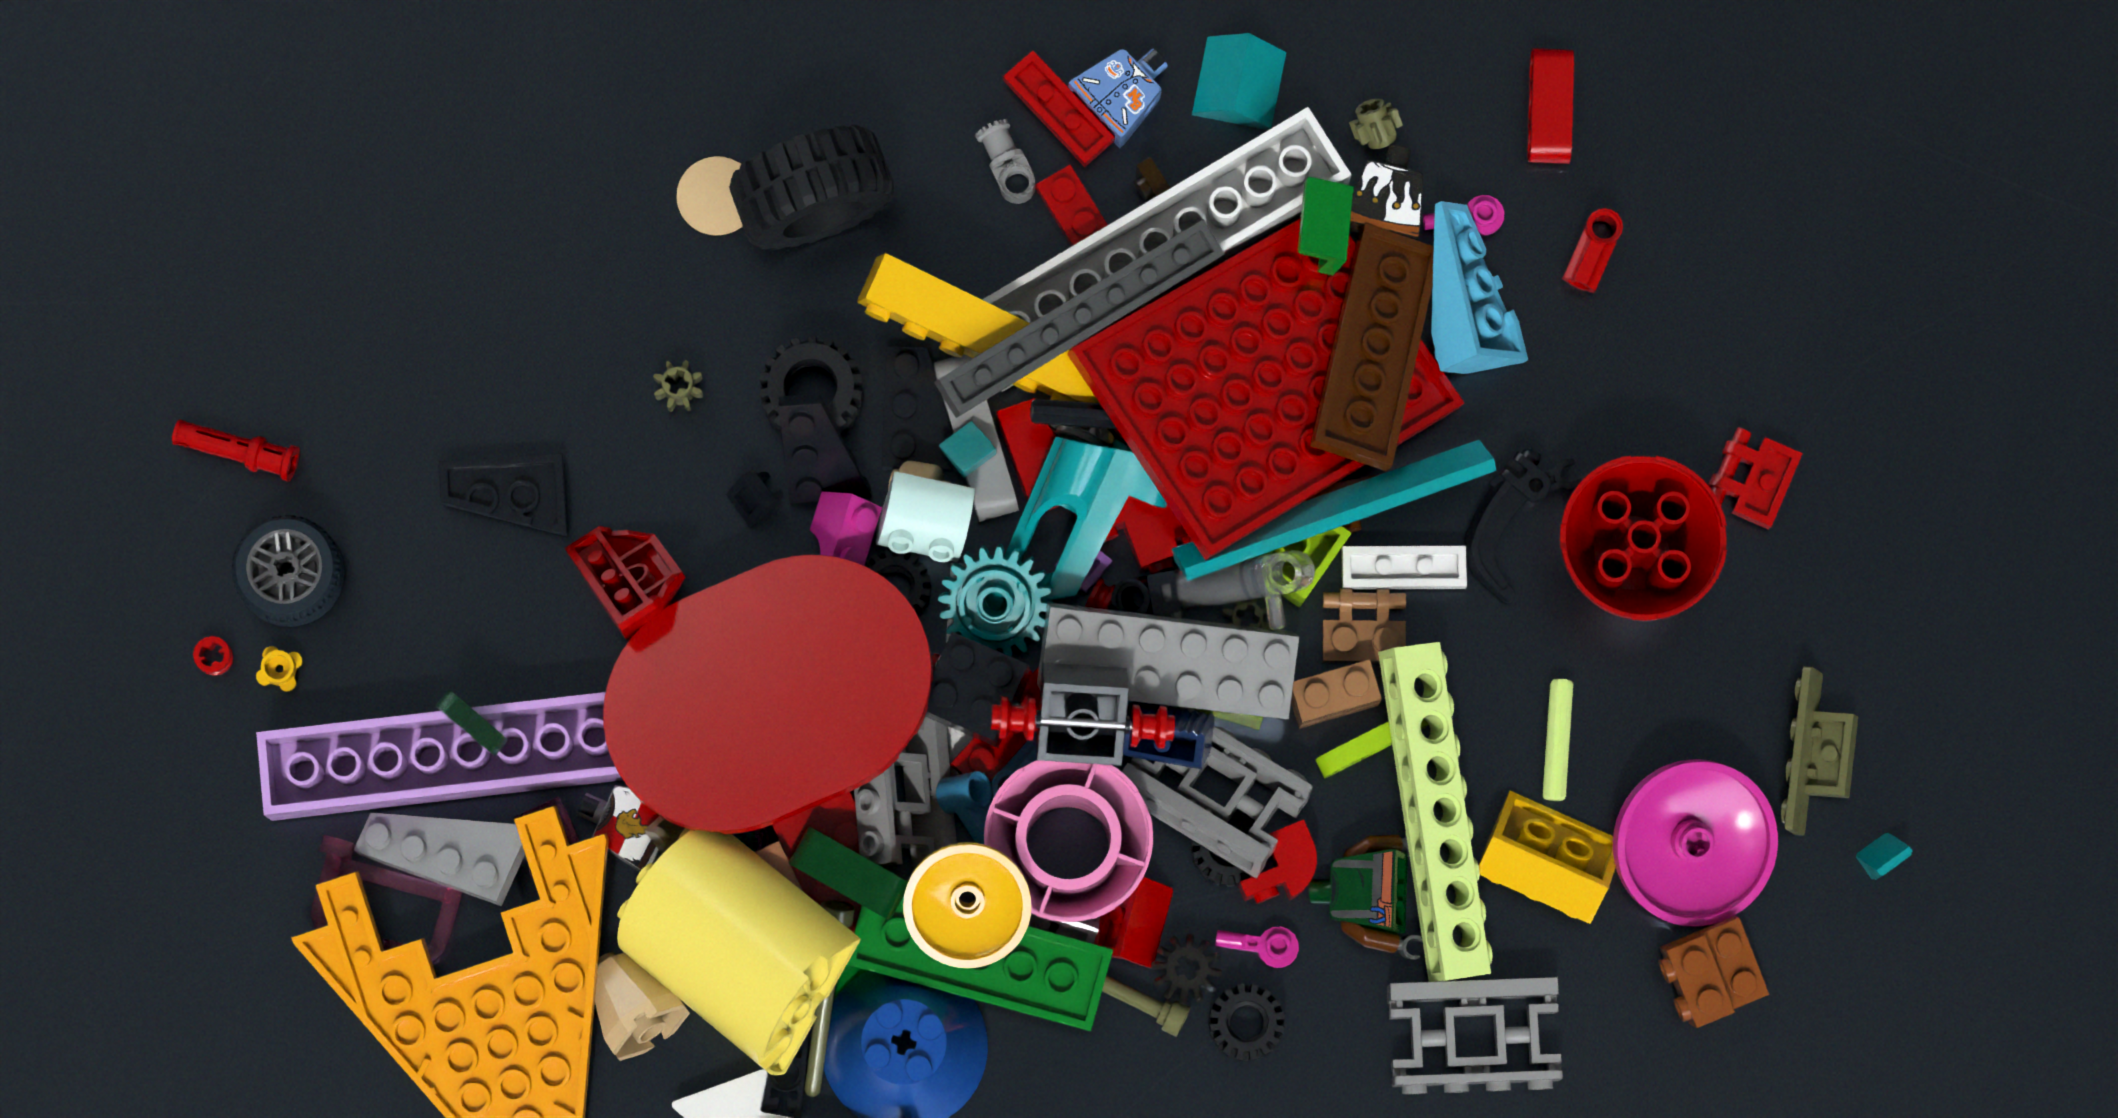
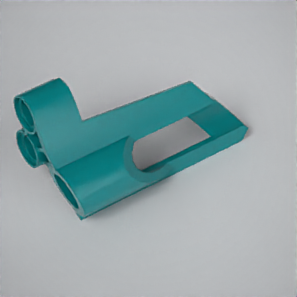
[986,437,1167,611]

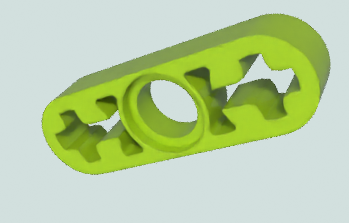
[1315,719,1429,778]

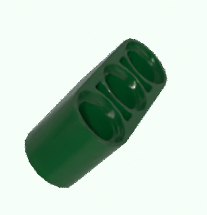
[788,826,908,920]

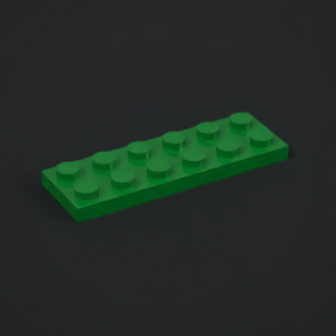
[847,896,1113,1031]

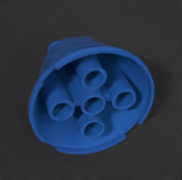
[824,971,988,1118]

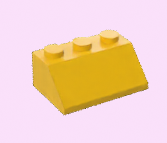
[1478,791,1616,924]

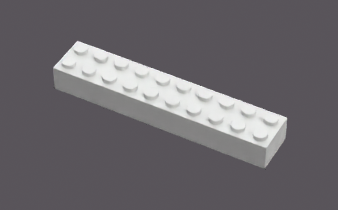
[982,107,1351,392]

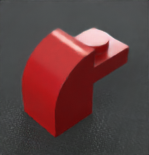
[1238,819,1317,904]

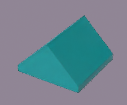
[1192,33,1287,130]

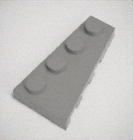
[353,813,525,906]

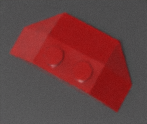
[564,526,686,640]

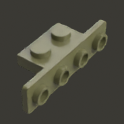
[1781,666,1858,836]

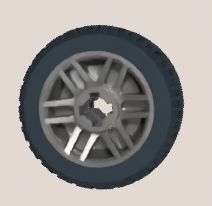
[231,515,345,627]

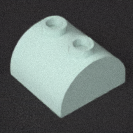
[875,471,975,562]

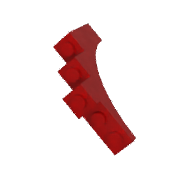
[997,398,1192,574]

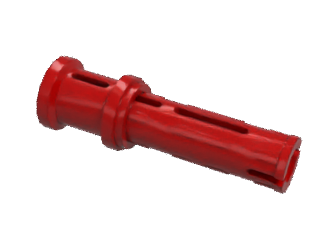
[172,419,300,482]

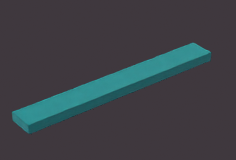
[1172,440,1496,581]

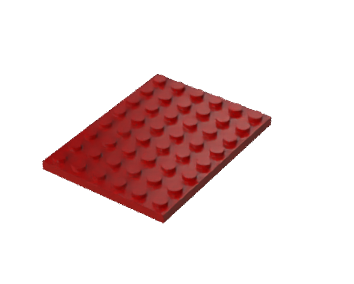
[1067,218,1464,561]

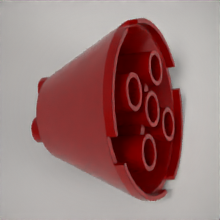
[1560,455,1727,621]

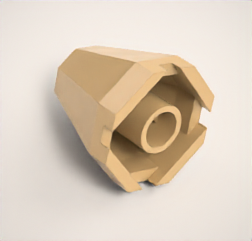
[595,952,690,1061]

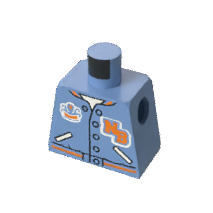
[1068,49,1168,148]

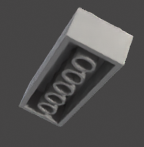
[1037,602,1299,719]

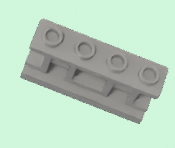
[1122,705,1313,879]
[854,717,957,870]
[1387,977,1563,1095]

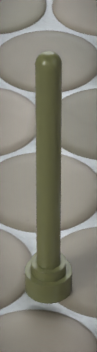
[804,900,855,1097]
[1102,975,1191,1037]

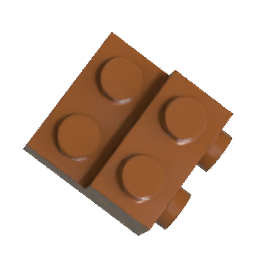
[1658,916,1769,1028]

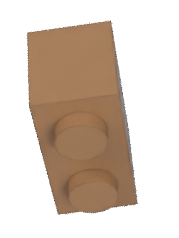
[1291,659,1382,729]

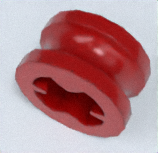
[1085,577,1116,610]
[193,636,234,676]

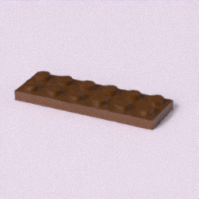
[1310,223,1434,471]

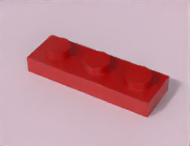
[1003,50,1115,167]

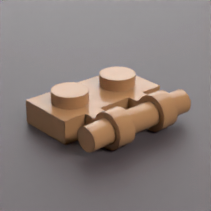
[1322,588,1406,664]

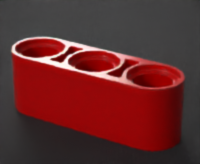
[1527,48,1574,164]

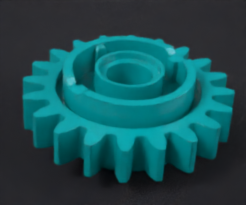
[938,544,1053,657]

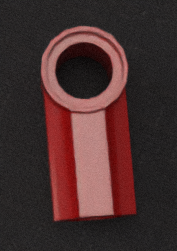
[1562,208,1623,293]

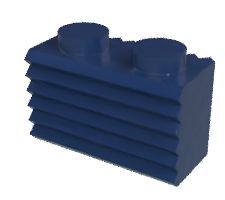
[1123,701,1215,770]

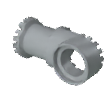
[975,119,1036,204]

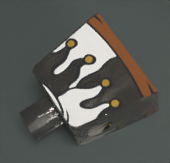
[1349,145,1423,241]

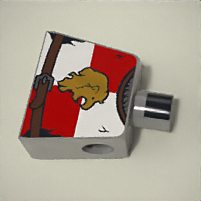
[577,785,662,872]

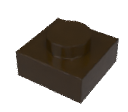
[1134,157,1170,202]

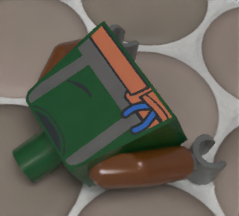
[1309,834,1423,959]

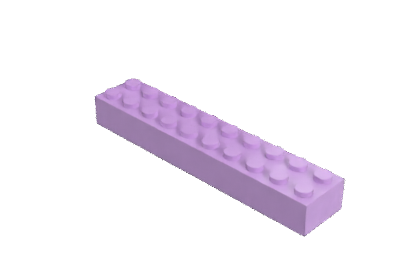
[256,692,623,821]

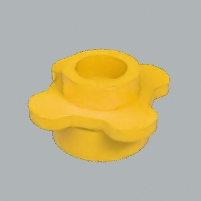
[256,646,303,692]

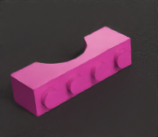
[810,491,882,566]

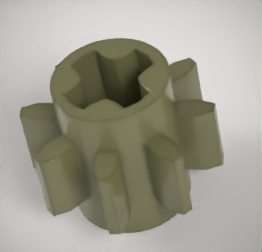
[1349,98,1403,149]
[653,360,703,412]
[1222,595,1272,629]

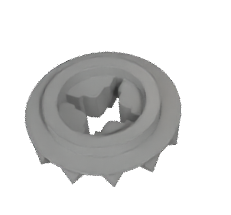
[1051,425,1115,447]

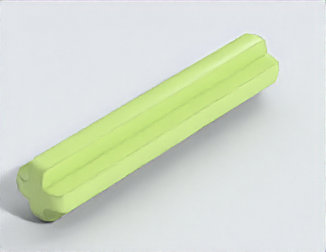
[1543,679,1573,801]

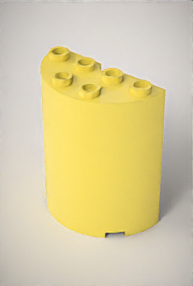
[617,828,861,1075]

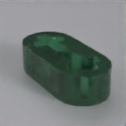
[435,690,509,757]

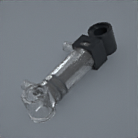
[1112,550,1315,630]

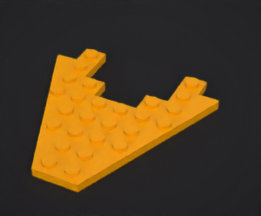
[291,806,609,1118]

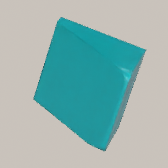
[939,421,997,478]
[1856,833,1913,880]

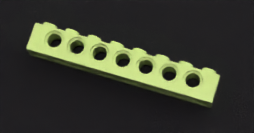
[1378,642,1493,982]

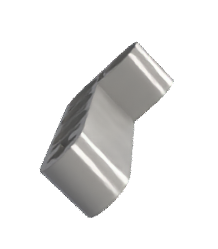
[934,354,1019,522]

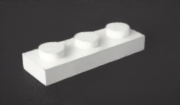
[1341,546,1467,590]

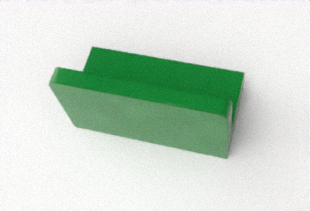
[1298,177,1354,276]

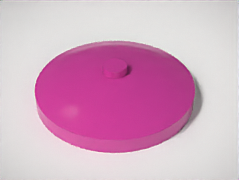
[1613,759,1778,927]

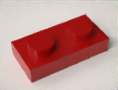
[1035,165,1108,247]

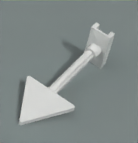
[672,1069,791,1118]

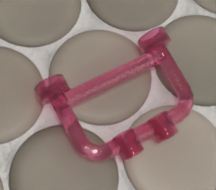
[311,835,463,961]

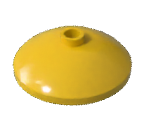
[903,842,1031,968]

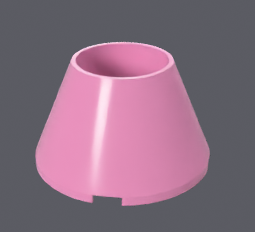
[984,760,1153,922]

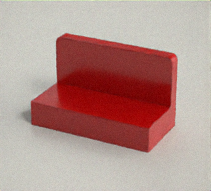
[1094,877,1173,968]

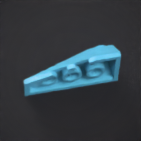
[1431,201,1528,374]

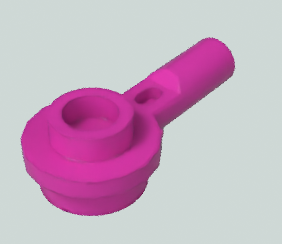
[1423,195,1505,235]
[1215,926,1299,968]

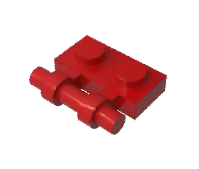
[1708,428,1803,530]

